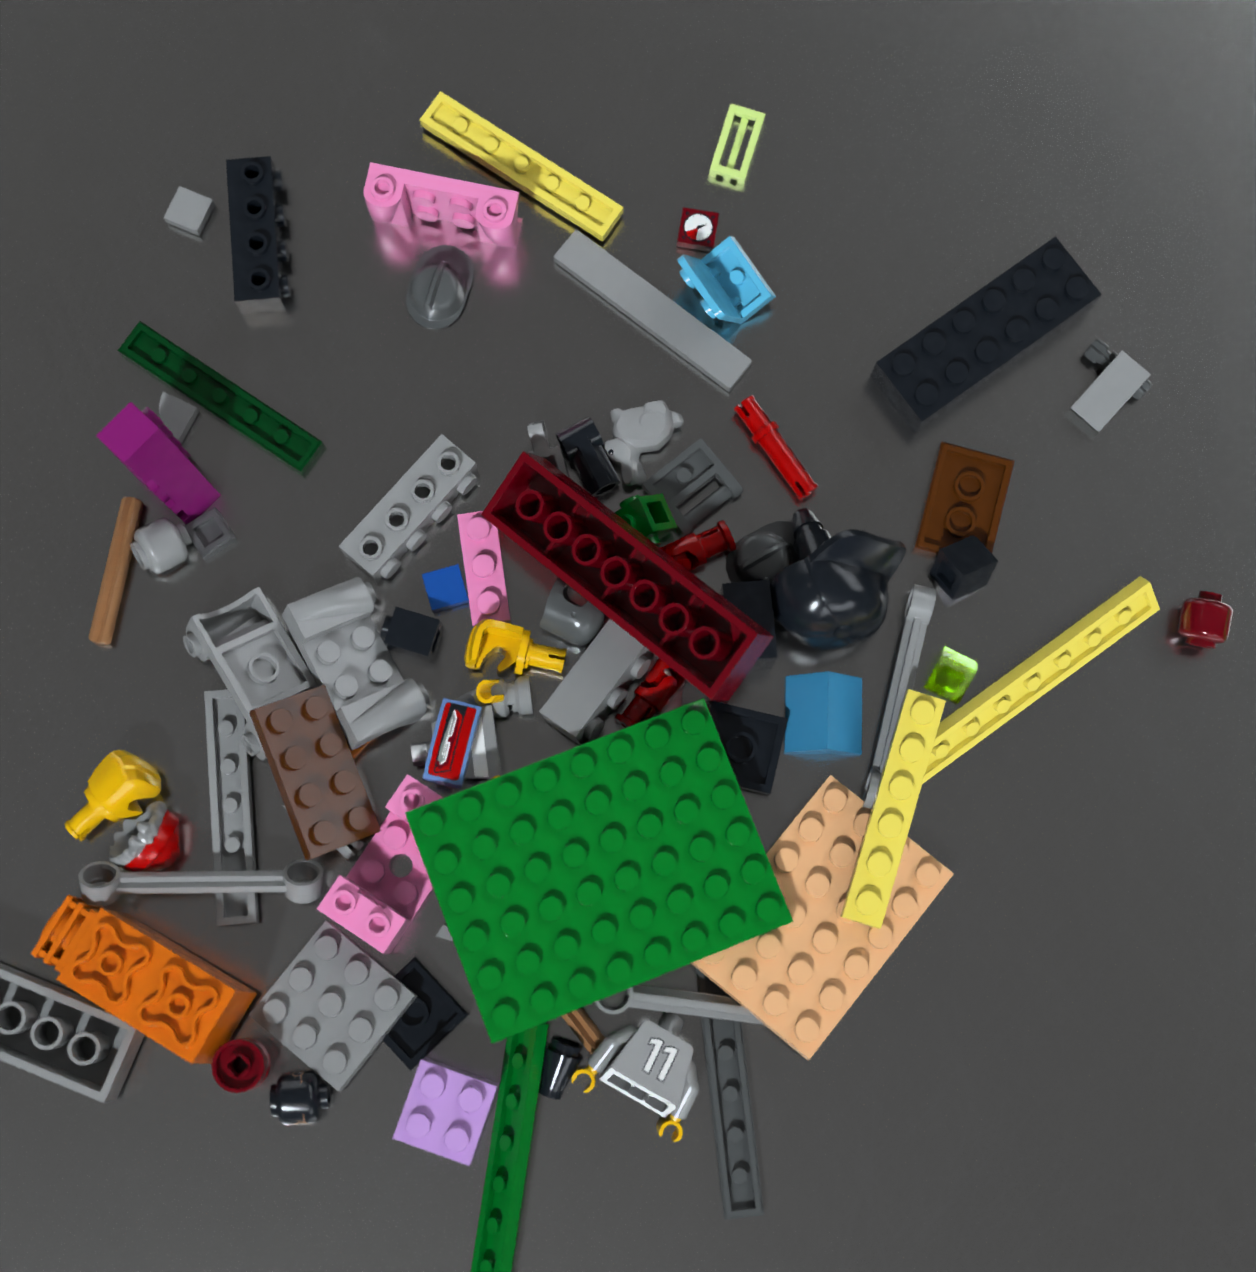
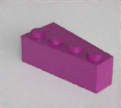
[96,401,221,525]

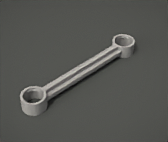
[862,584,937,809]
[79,859,324,906]
[594,984,764,1025]

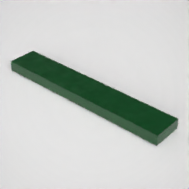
[118,321,324,475]

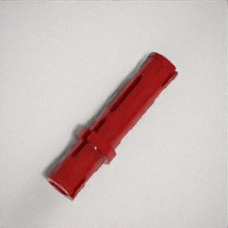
[734,395,819,501]

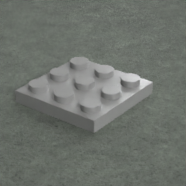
[249,920,418,1092]

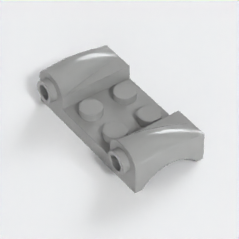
[282,577,429,751]
[183,587,318,761]

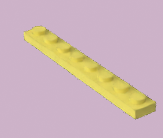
[922,576,1160,784]

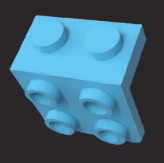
[677,236,776,324]

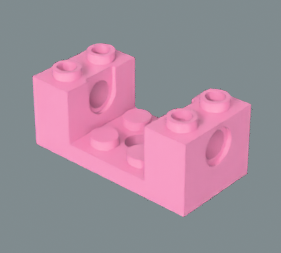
[317,774,443,954]

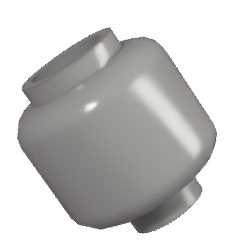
[130,517,192,574]

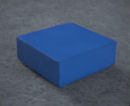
[422,564,469,613]

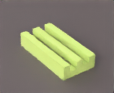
[709,103,765,185]

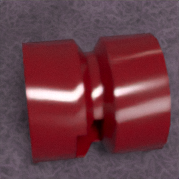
[211,1037,274,1093]

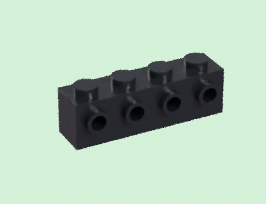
[226,156,291,314]

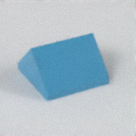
[784,671,862,755]

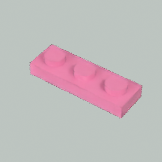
[457,511,511,627]

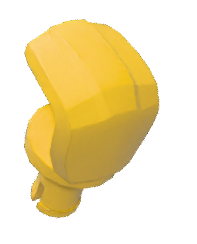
[464,619,567,675]
[64,749,161,841]

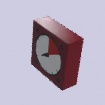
[677,207,719,252]

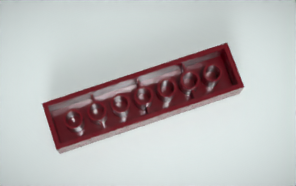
[481,451,774,701]

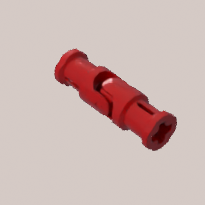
[659,520,736,571]
[614,658,686,728]

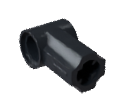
[555,417,620,497]

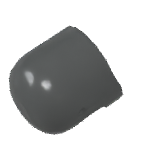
[539,577,606,646]

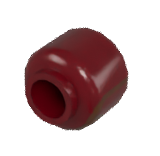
[1177,591,1233,649]

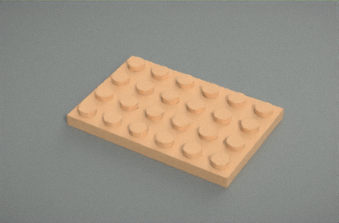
[691,774,954,1060]

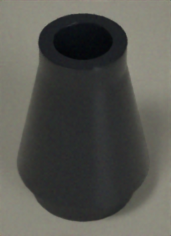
[539,1036,583,1100]

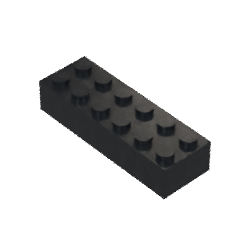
[870,236,1102,434]

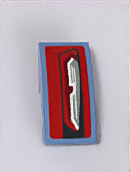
[423,698,482,789]

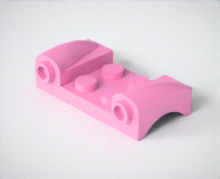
[363,162,522,248]

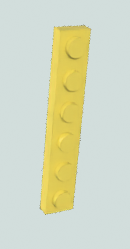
[420,91,623,242]
[841,689,946,929]

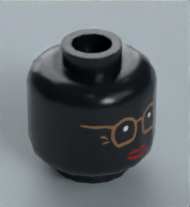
[269,1070,331,1126]

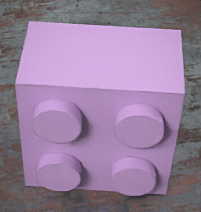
[393,1057,500,1166]

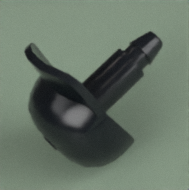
[770,508,906,651]

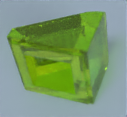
[925,647,978,703]

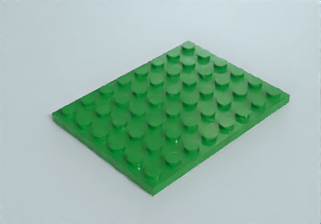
[405,698,793,1044]

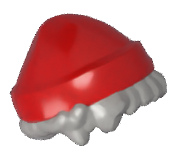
[109,801,181,872]

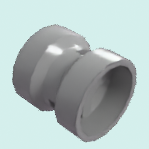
[491,676,533,718]

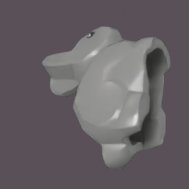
[603,400,684,486]

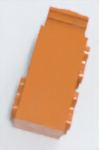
[31,895,257,1064]

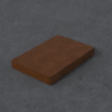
[913,441,1015,557]

